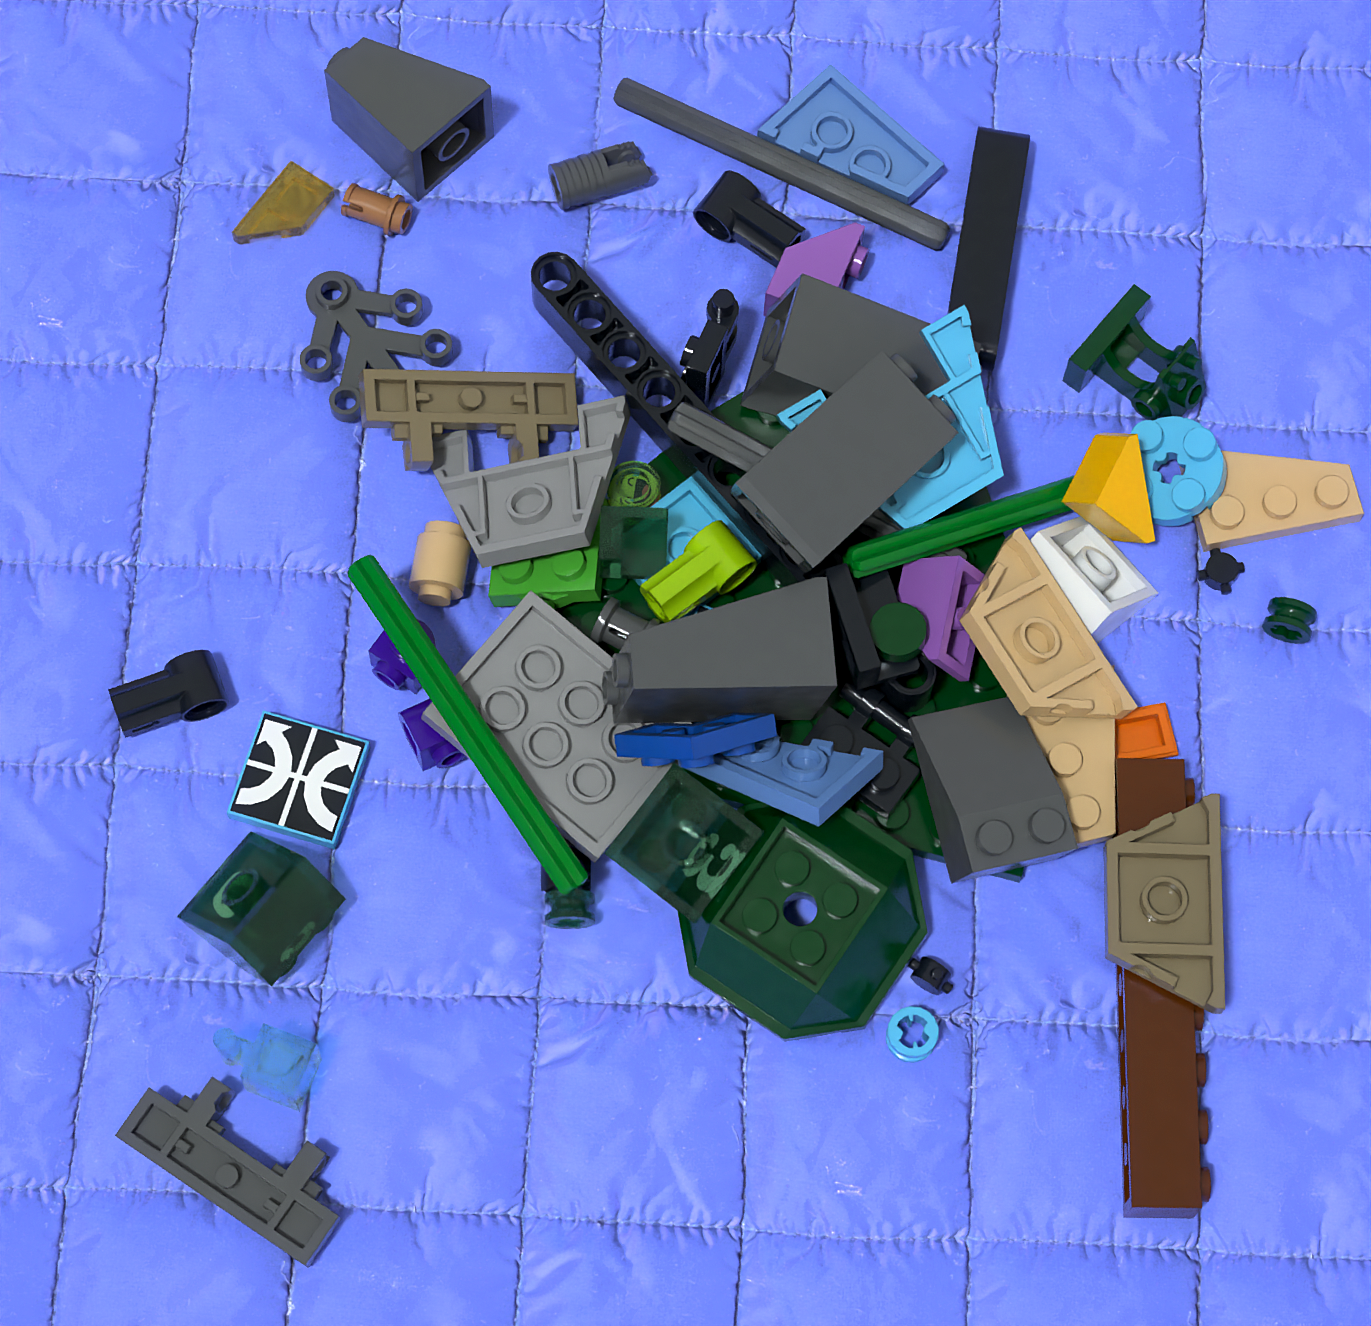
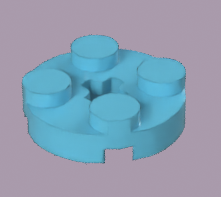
[1131,416,1227,526]

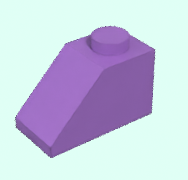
[896,555,985,681]

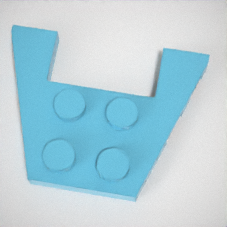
[776,305,1004,530]

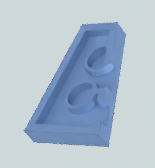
[757,64,944,205]
[678,734,883,827]

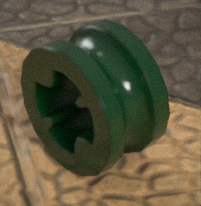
[1262,597,1317,644]

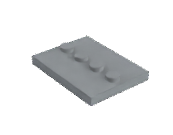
[421,590,692,863]

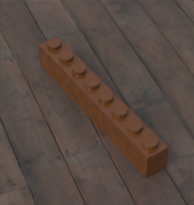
[1111,758,1211,1219]

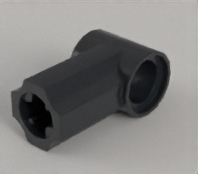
[693,170,806,268]
[108,649,229,738]

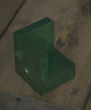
[599,506,668,580]

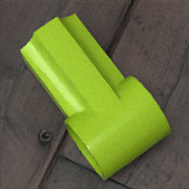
[640,520,758,623]

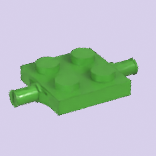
[488,497,610,610]

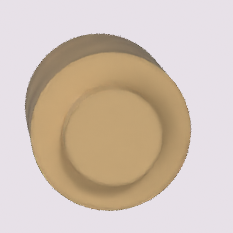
[409,520,471,606]

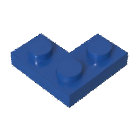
[614,712,777,768]

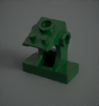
[1062,284,1206,420]

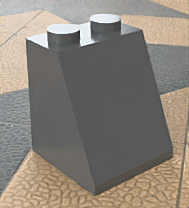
[324,37,494,202]

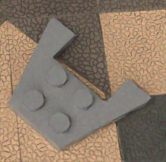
[431,395,631,568]

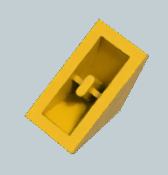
[1061,432,1155,544]

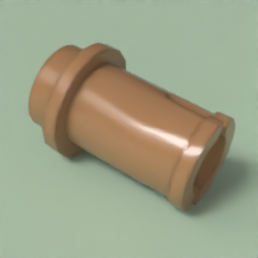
[341,183,413,236]

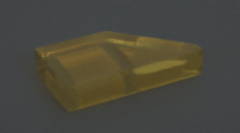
[232,161,334,244]

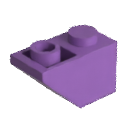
[763,222,869,316]

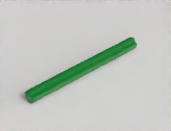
[842,475,1074,578]

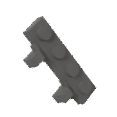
[115,1077,341,1268]

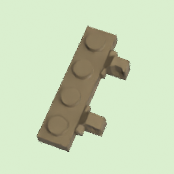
[358,369,579,471]

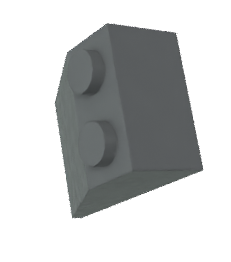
[908,697,1078,884]

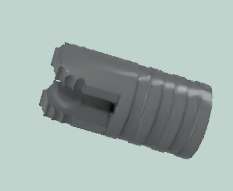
[548,141,653,210]

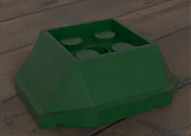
[675,801,928,1042]

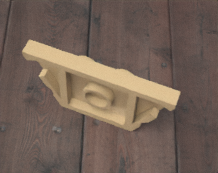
[959,528,1138,719]

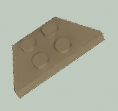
[1103,794,1225,1014]

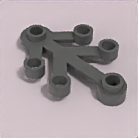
[300,271,453,422]

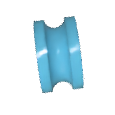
[886,1006,939,1063]

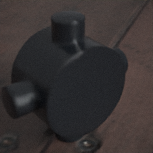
[1197,548,1245,595]
[908,957,953,995]

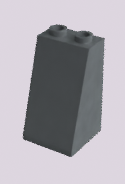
[740,273,982,416]
[729,350,959,573]
[602,577,837,723]

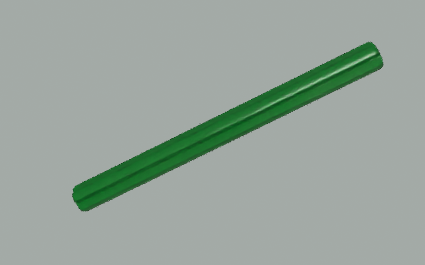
[348,555,588,895]

